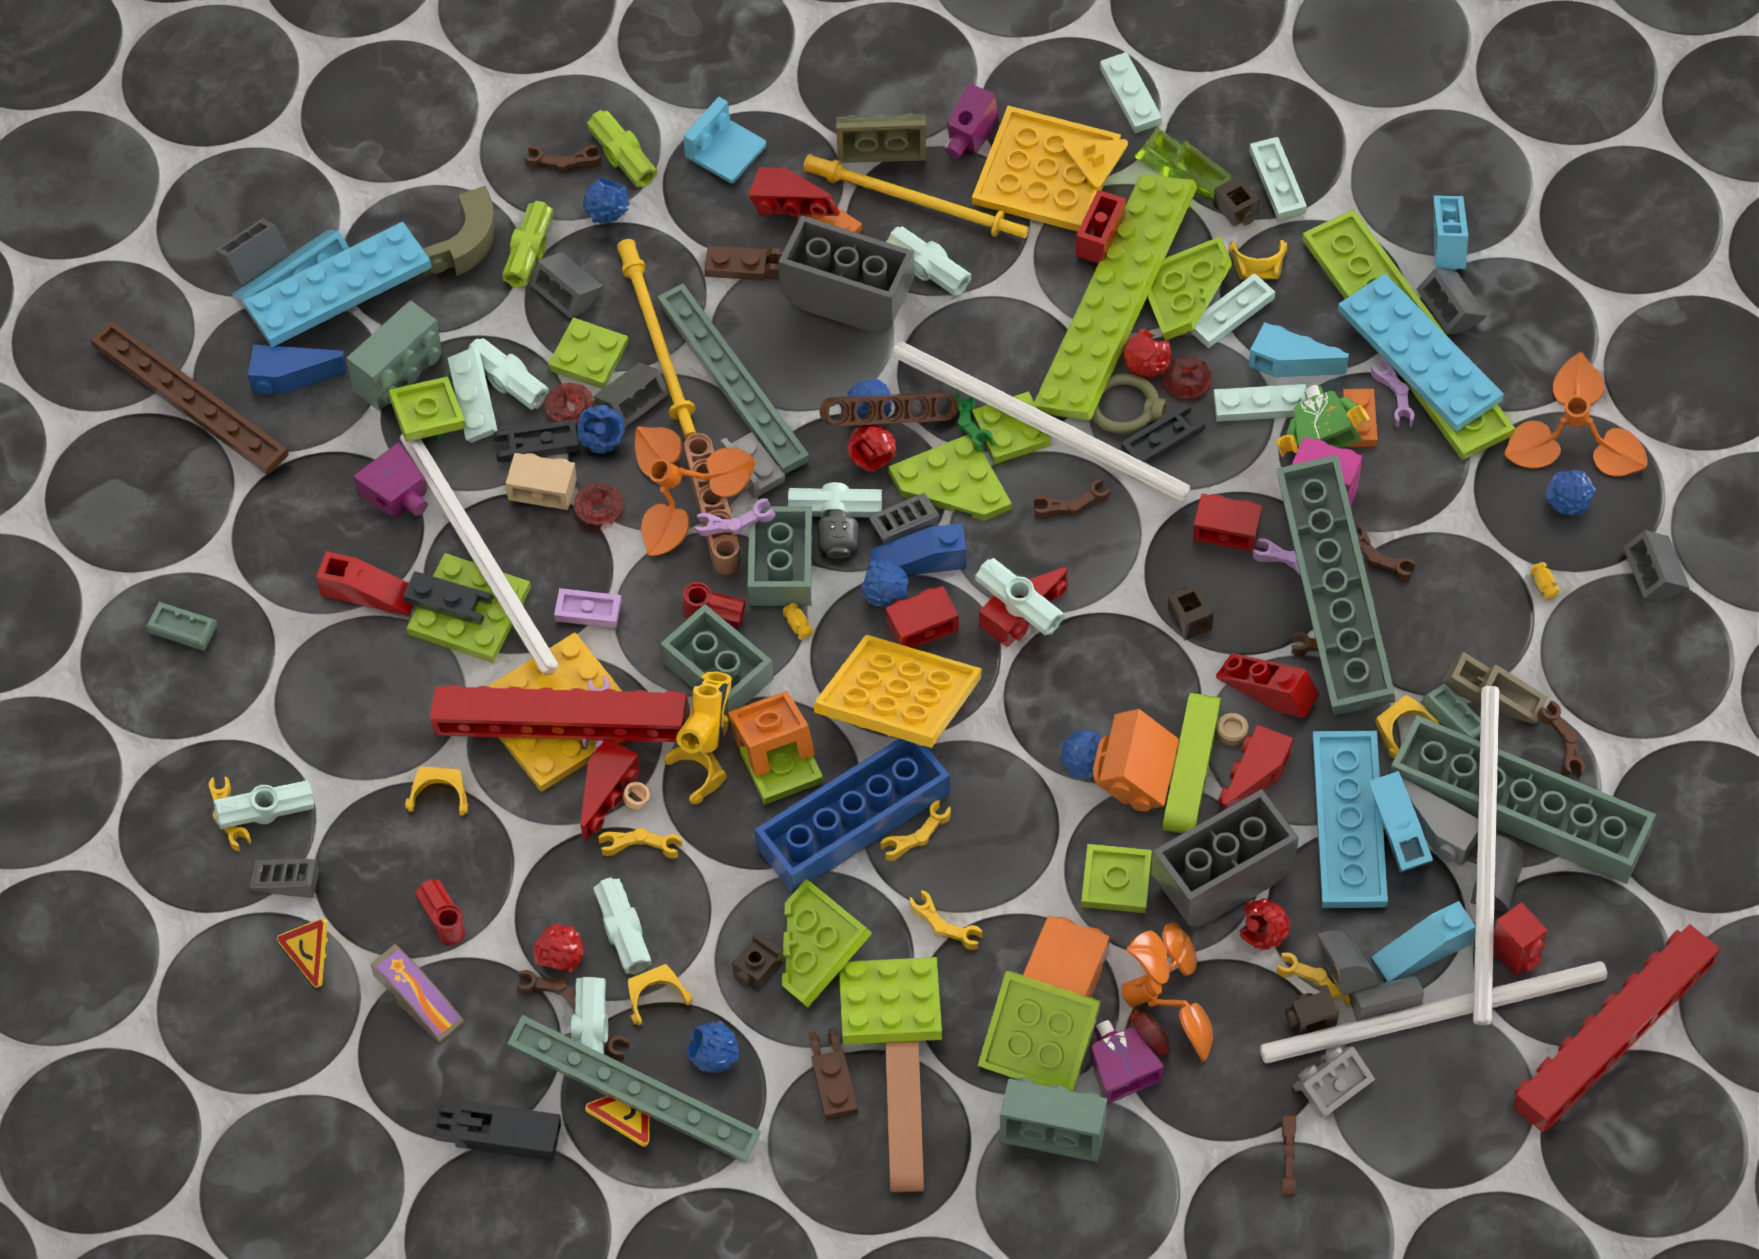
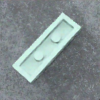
[1100,52,1162,133]
[1249,137,1307,220]
[1190,273,1275,349]
[448,347,498,443]
[1213,384,1307,422]

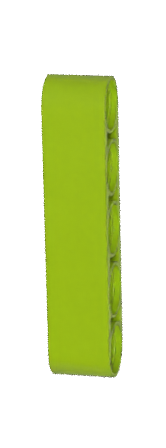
[1162,692,1221,834]

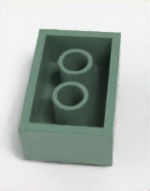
[347,300,443,411]
[748,506,813,606]
[660,604,774,719]
[1000,1078,1107,1162]

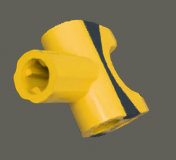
[676,672,732,754]

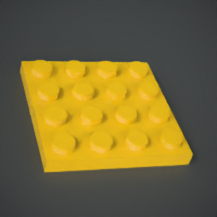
[972,106,1121,232]
[488,632,623,792]
[814,635,982,748]

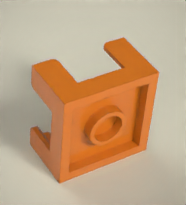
[728,691,815,777]

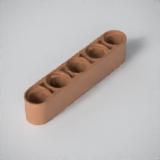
[685,433,741,575]
[886,1041,924,1193]

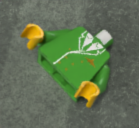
[1276,385,1371,457]

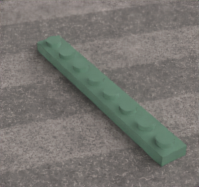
[657,283,809,474]
[507,1015,761,1164]

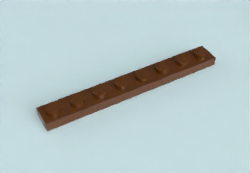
[90,320,289,475]

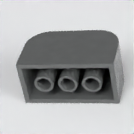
[778,215,915,332]
[1151,789,1299,927]

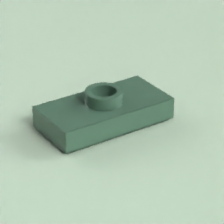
[146,602,217,651]
[1421,683,1481,739]

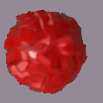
[1124,329,1171,378]
[847,424,897,472]
[1239,898,1291,950]
[533,923,584,973]

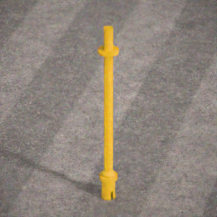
[803,154,1029,238]
[617,239,696,439]

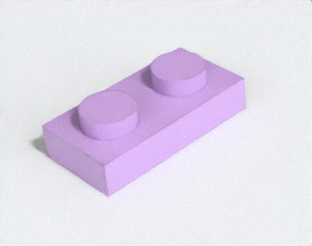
[554,588,622,628]

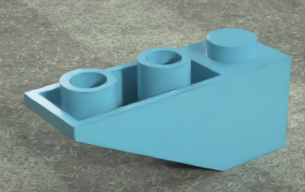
[1249,322,1349,377]
[1368,771,1433,873]

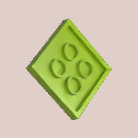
[406,553,531,663]
[839,957,942,1045]
[978,971,1102,1092]

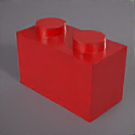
[1075,190,1126,264]
[1193,493,1262,552]
[886,586,959,648]
[1493,902,1548,977]

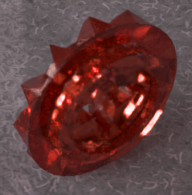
[1163,354,1212,399]
[545,383,594,423]
[574,482,624,528]
[1130,1009,1171,1055]

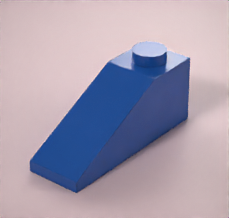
[248,345,347,395]
[870,523,966,576]

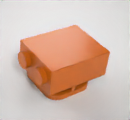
[1093,709,1179,812]
[1023,915,1110,998]

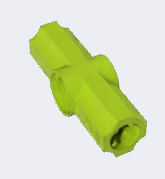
[587,110,657,188]
[502,201,554,288]

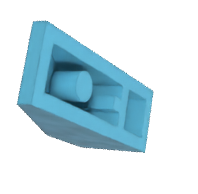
[1433,196,1468,271]
[1371,901,1476,982]

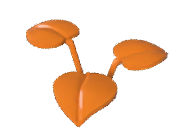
[1504,352,1647,477]
[635,426,755,556]
[1122,922,1213,1062]

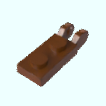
[704,245,785,281]
[808,1027,858,1120]

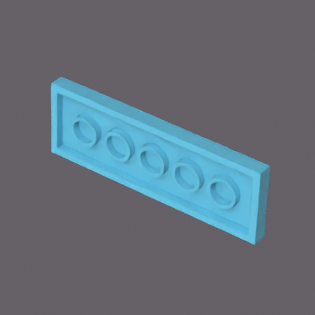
[243,222,432,347]
[1338,274,1504,432]
[1312,731,1388,908]

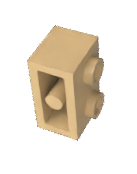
[506,453,577,510]

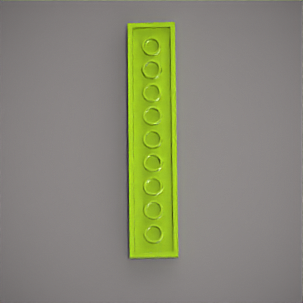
[1034,174,1197,420]
[1302,209,1515,460]

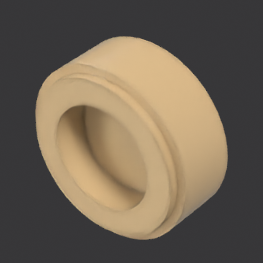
[1216,713,1248,746]

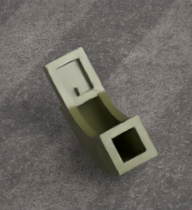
[423,185,496,276]

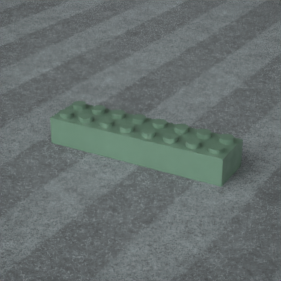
[1276,455,1396,716]
[1390,715,1656,884]

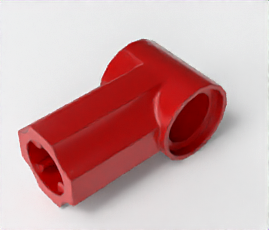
[683,582,746,628]
[415,879,466,945]

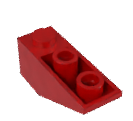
[748,167,840,217]
[316,551,413,616]
[979,567,1069,647]
[1215,653,1319,718]
[1218,725,1293,812]
[580,740,641,842]

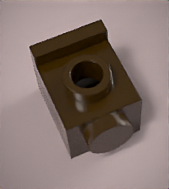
[1213,175,1260,226]
[1168,584,1214,641]
[732,932,783,992]
[1285,984,1339,1035]

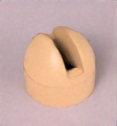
[623,782,650,810]

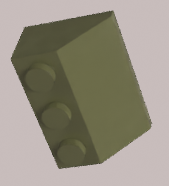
[836,113,926,163]

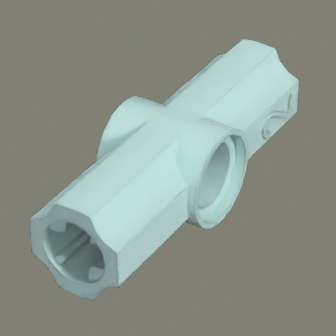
[886,226,971,296]
[469,338,549,410]
[788,482,882,519]
[975,558,1064,636]
[213,780,314,829]
[593,877,652,975]
[571,977,608,1054]

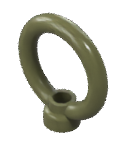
[1091,373,1167,434]

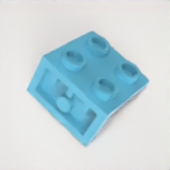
[683,97,767,183]

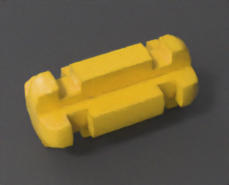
[1530,562,1560,600]
[783,603,813,640]

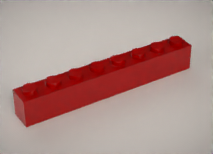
[430,685,690,742]
[1513,924,1720,1134]

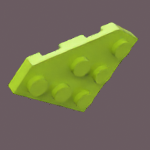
[1147,236,1232,341]
[888,435,1012,521]
[782,879,872,1008]

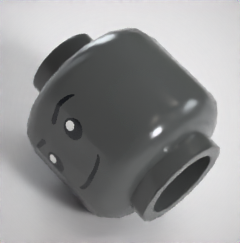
[818,511,858,559]

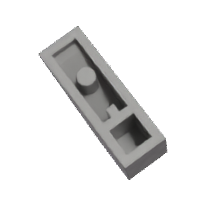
[1401,777,1478,866]

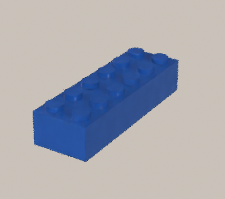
[754,738,950,894]

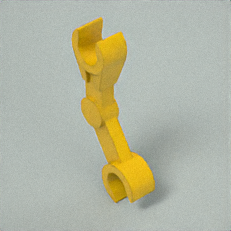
[209,776,251,852]
[880,800,951,861]
[598,828,683,859]
[910,890,982,950]
[1276,952,1350,1015]

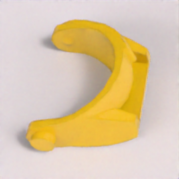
[1228,240,1287,280]
[1375,695,1440,759]
[664,747,727,805]
[405,766,468,816]
[628,964,693,1026]

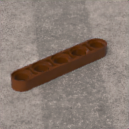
[819,392,958,426]

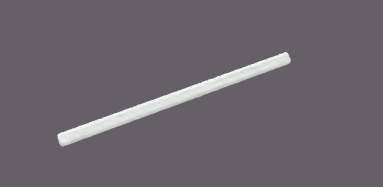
[892,341,1190,501]
[400,434,558,675]
[1473,686,1499,1025]
[1260,961,1607,1063]

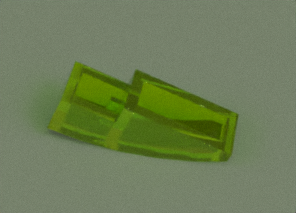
[1135,127,1232,199]

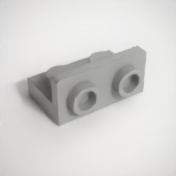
[720,432,785,499]
[1292,1046,1375,1118]

